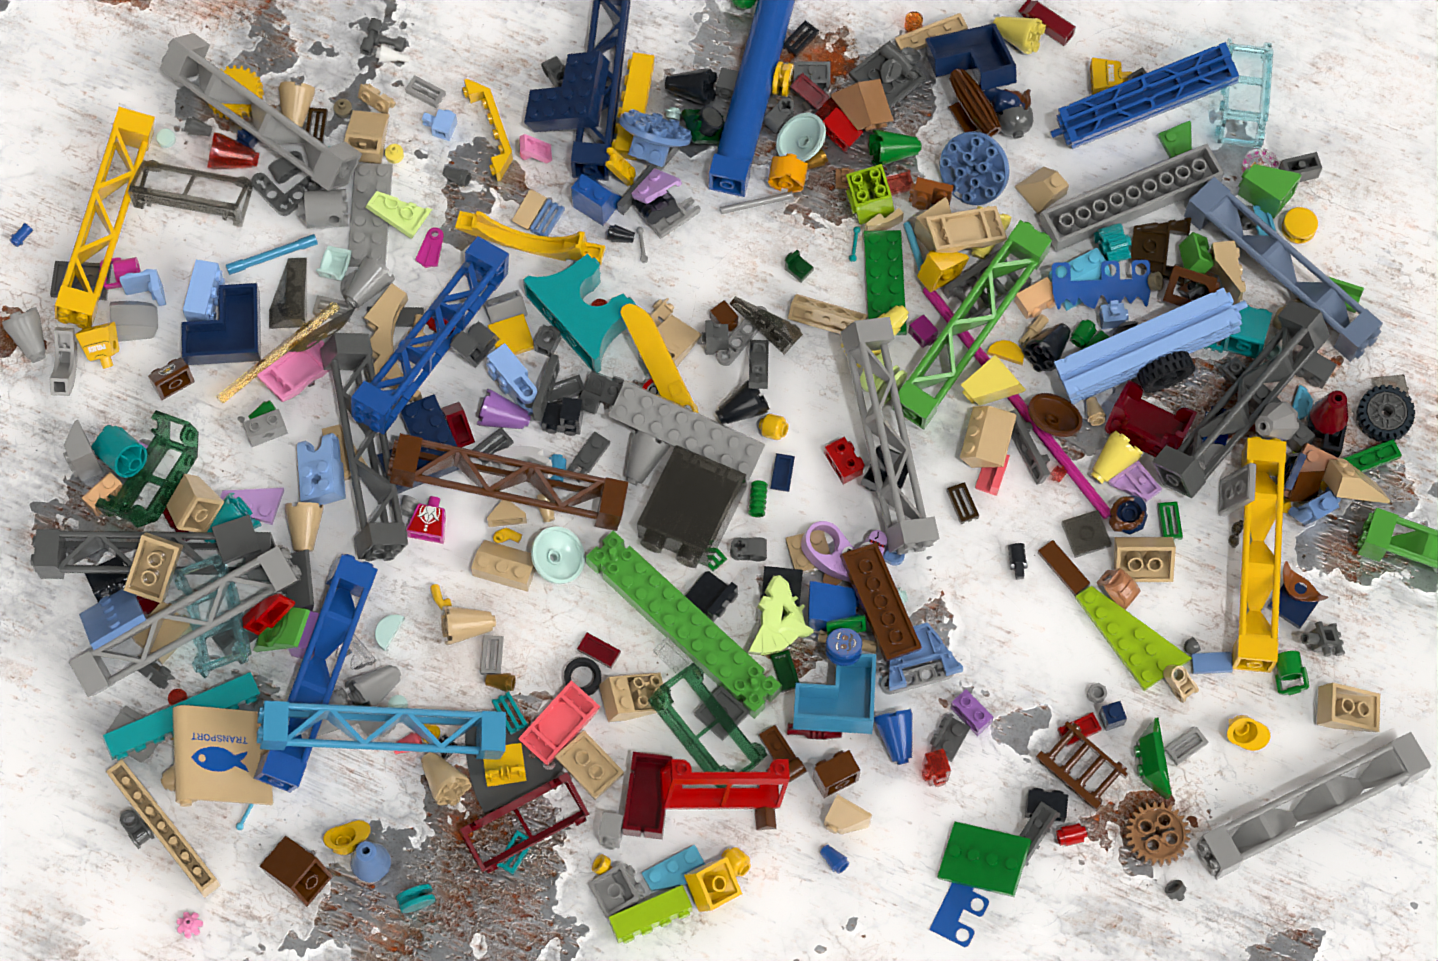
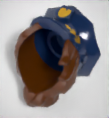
[1109,496,1148,535]

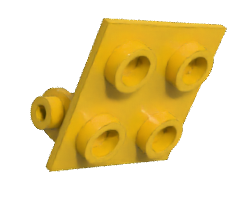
[483,743,527,787]

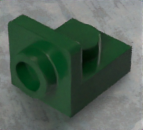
[784,250,814,283]

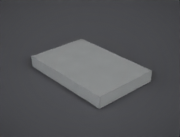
[1218,463,1256,517]

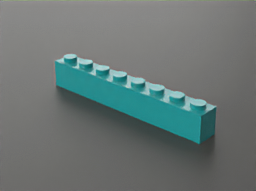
[102,672,260,761]

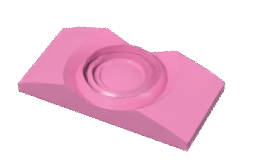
[257,340,330,402]

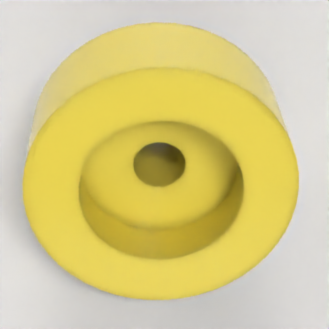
[385,144,404,164]

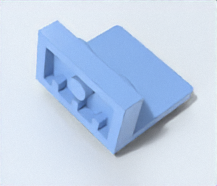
[119,269,166,306]

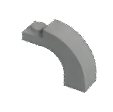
[49,327,77,396]

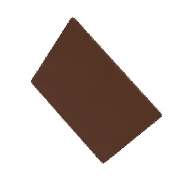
[1290,471,1325,502]

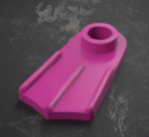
[415,227,444,268]

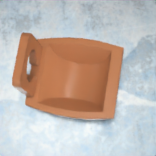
[1097,568,1141,610]

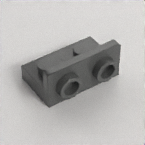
[930,713,971,762]

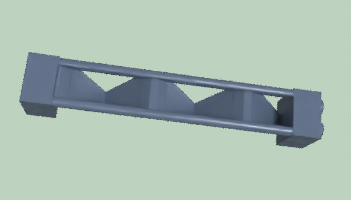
[1184,177,1383,362]

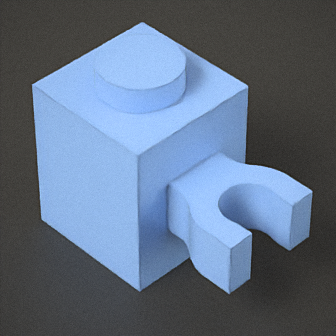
[422,109,457,141]
[1099,300,1129,330]

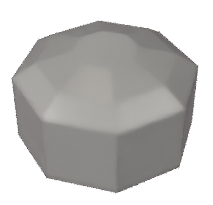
[1087,683,1108,704]

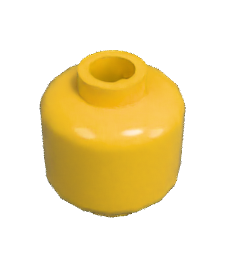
[759,413,789,440]
[721,847,751,877]

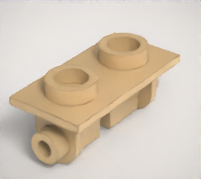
[358,84,396,114]
[647,298,674,327]

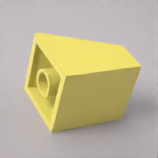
[961,355,1026,406]

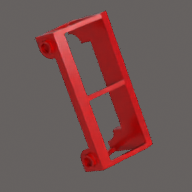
[660,759,790,810]

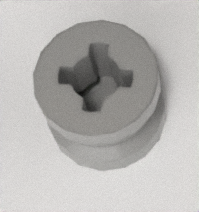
[400,495,421,518]

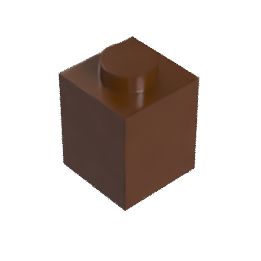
[710,300,738,332]

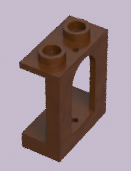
[1163,264,1220,306]

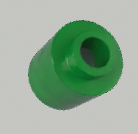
[1070,319,1097,348]

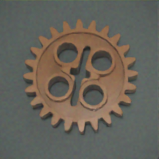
[1125,802,1191,867]

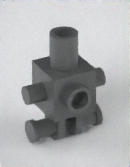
[1301,621,1345,657]

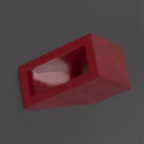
[441,402,475,448]

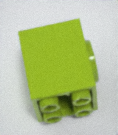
[846,164,894,225]

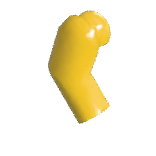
[493,528,522,543]
[430,584,452,610]

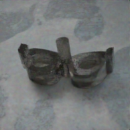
[1228,520,1243,548]

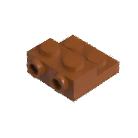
[908,177,954,210]

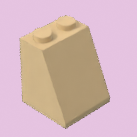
[914,197,951,252]
[166,474,224,532]

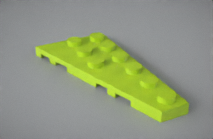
[1075,586,1192,691]

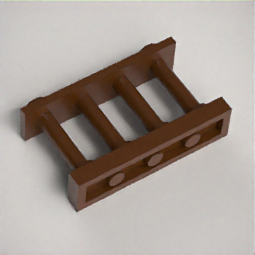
[1036,721,1128,811]

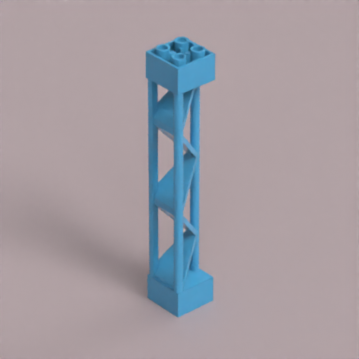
[256,701,506,760]

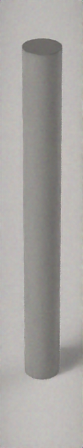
[720,191,794,214]

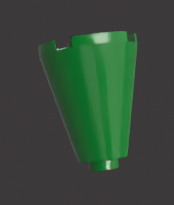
[869,130,922,166]

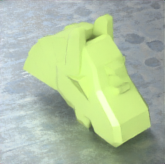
[747,575,814,655]

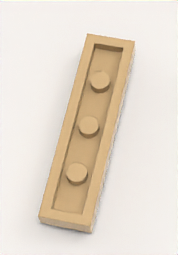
[894,13,968,51]

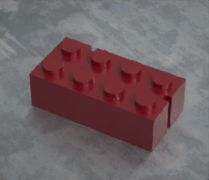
[622,752,673,840]

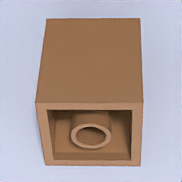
[831,79,893,132]

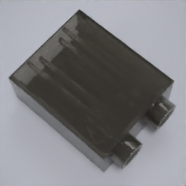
[637,445,747,568]

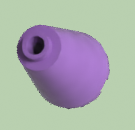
[476,389,531,429]

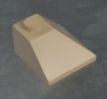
[1015,166,1069,214]
[824,794,872,835]

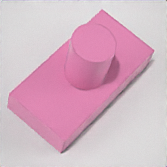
[519,134,552,163]

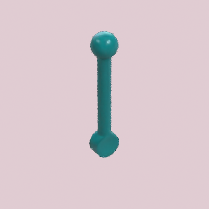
[849,226,861,262]

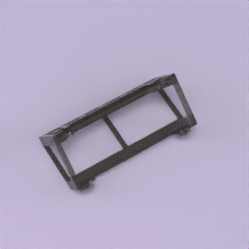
[128,160,253,227]

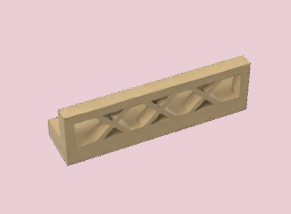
[788,294,868,334]

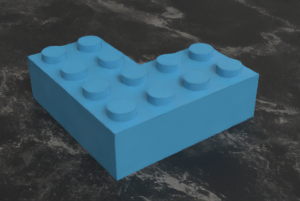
[793,653,876,734]

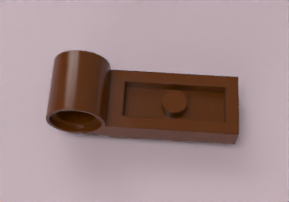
[758,725,807,782]

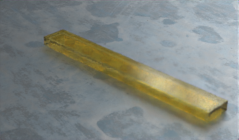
[216,302,340,403]

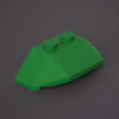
[1134,717,1172,799]

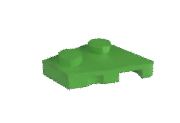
[1158,121,1192,158]

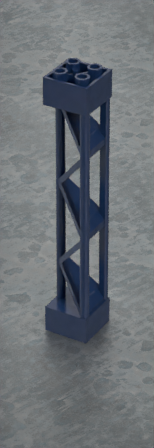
[571,0,631,181]

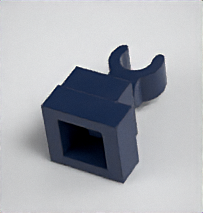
[235,128,260,153]

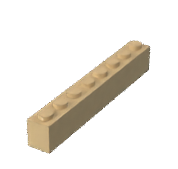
[106,760,221,898]

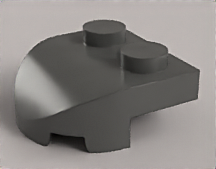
[794,61,831,92]

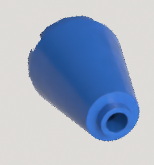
[874,709,913,765]

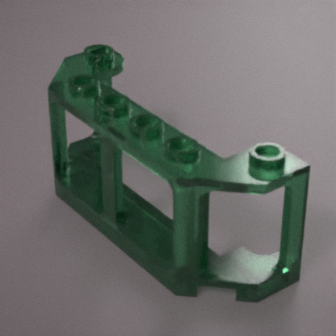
[95,410,199,528]

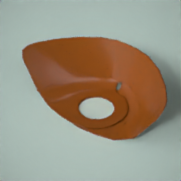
[1283,561,1329,602]

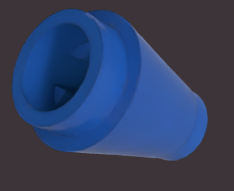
[820,845,849,874]

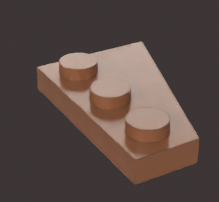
[1284,443,1338,503]

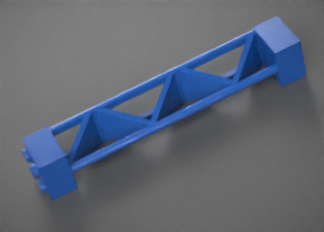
[253,554,378,793]

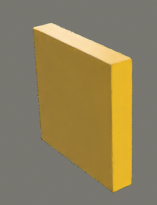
[488,314,534,355]

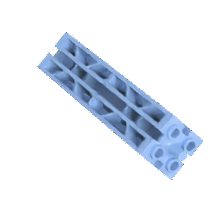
[1054,288,1248,405]

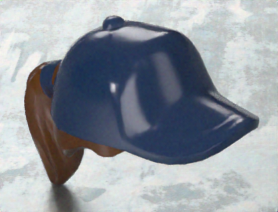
[983,88,1031,115]

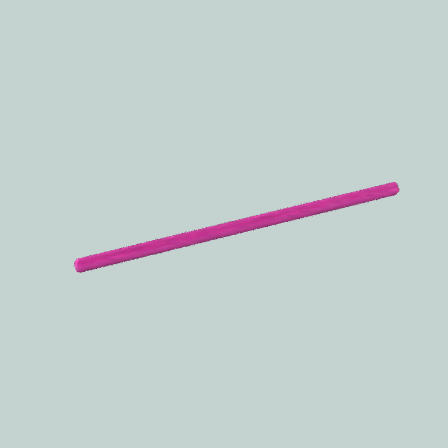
[923,287,1111,519]

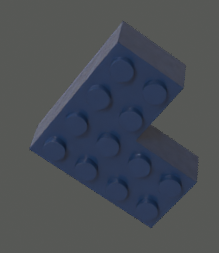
[925,23,1017,90]
[524,51,610,133]
[182,283,261,365]
[377,394,459,494]

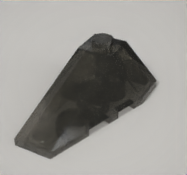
[269,257,307,329]
[729,296,803,355]

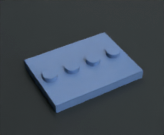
[79,588,146,650]

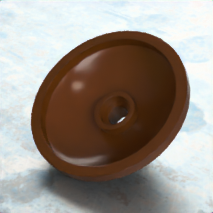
[1028,393,1083,437]

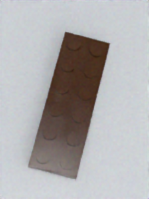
[840,542,922,662]

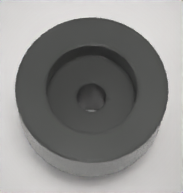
[1165,880,1186,901]

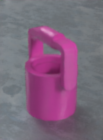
[99,257,141,290]

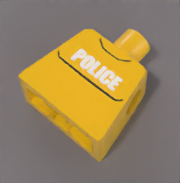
[1090,58,1132,95]
[75,321,120,369]

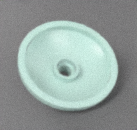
[776,113,826,162]
[531,526,585,584]

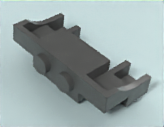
[580,371,642,432]

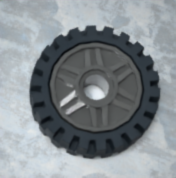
[1356,385,1415,443]

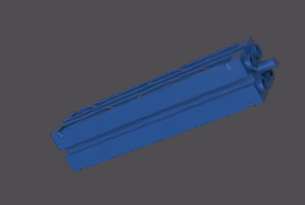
[1050,42,1239,149]

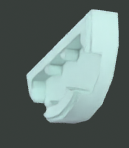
[375,615,405,651]

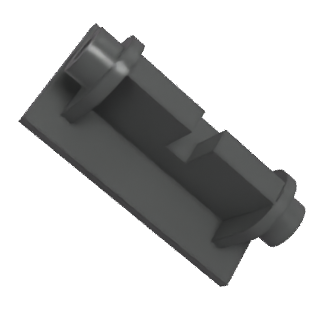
[137,655,175,689]

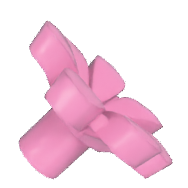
[177,912,203,938]

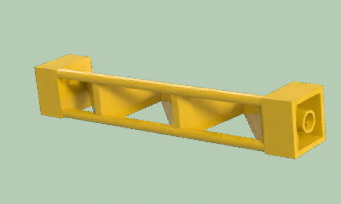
[55,107,155,329]
[1232,437,1286,673]

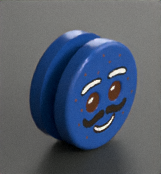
[825,628,863,666]

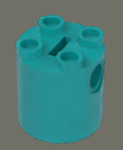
[91,425,148,478]

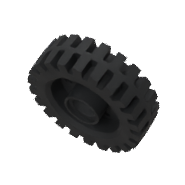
[1137,351,1196,393]

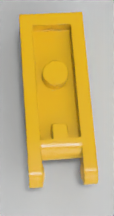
[605,147,636,186]

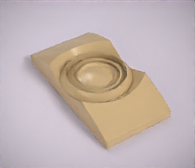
[925,206,1007,253]

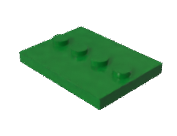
[937,821,1031,897]

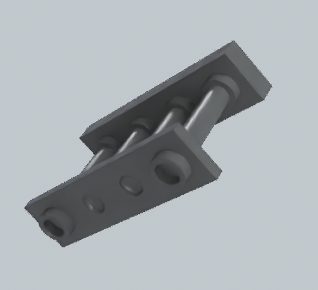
[944,249,1032,318]

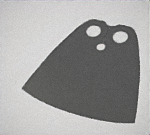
[465,722,563,813]

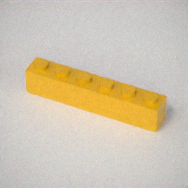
[612,52,655,160]

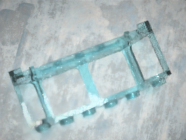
[1215,38,1274,148]
[175,555,252,678]

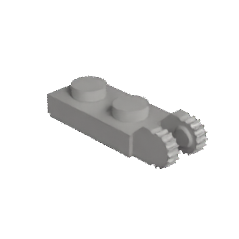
[650,197,701,239]

